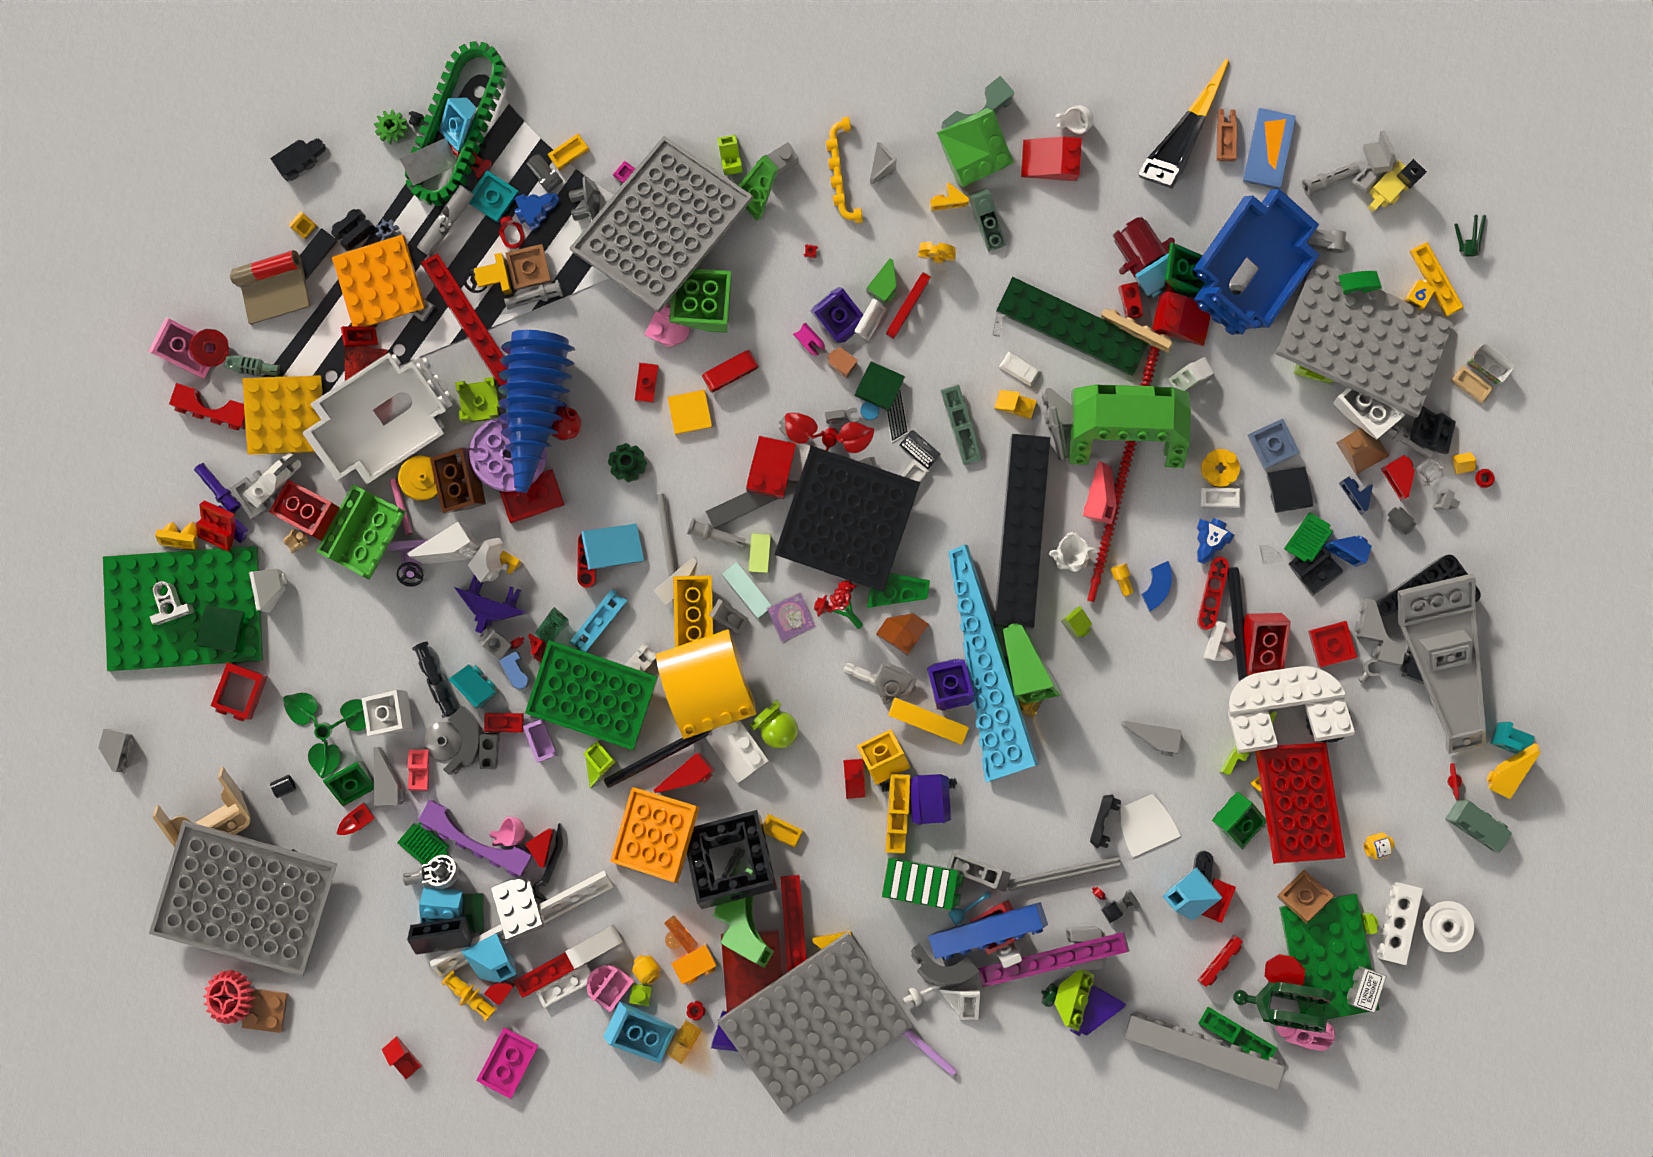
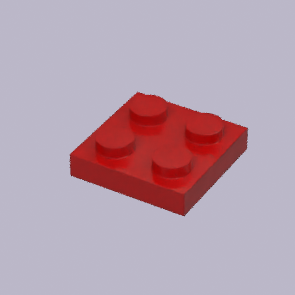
[1308,621,1357,668]

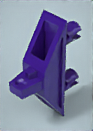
[454,574,527,633]

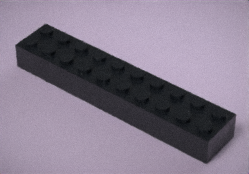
[994,434,1051,629]

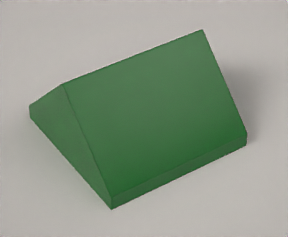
[323,762,374,807]

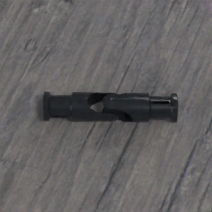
[412,641,458,718]

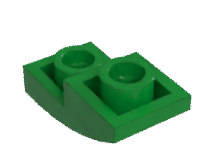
[1338,271,1382,295]

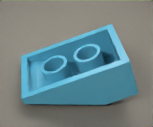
[603,1002,677,1063]

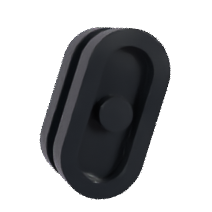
[331,209,375,251]

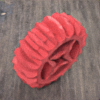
[203,970,255,1024]

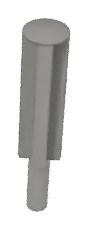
[1051,406,1069,460]

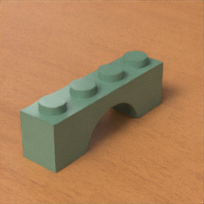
[941,76,1015,129]

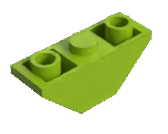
[1055,970,1094,1032]

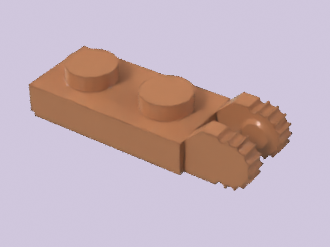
[1216,109,1237,162]

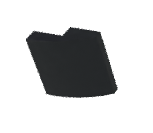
[1410,406,1456,454]
[1267,467,1313,513]
[1288,546,1343,596]

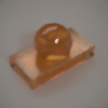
[664,915,698,953]

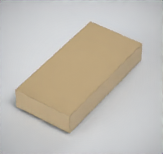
[1451,365,1494,403]

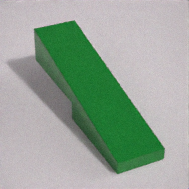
[1198,1007,1277,1060]

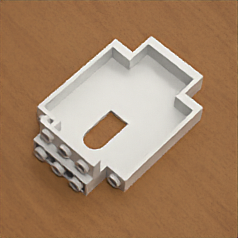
[302,352,453,484]

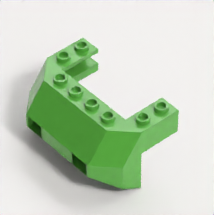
[1068,384,1191,468]

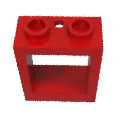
[210,662,268,722]

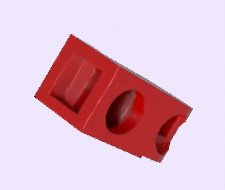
[1118,282,1143,319]

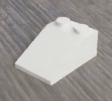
[1333,388,1405,440]

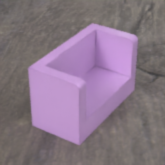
[523,719,558,763]

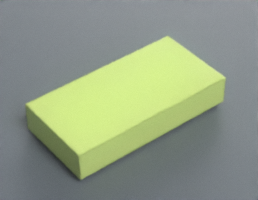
[749,533,771,573]

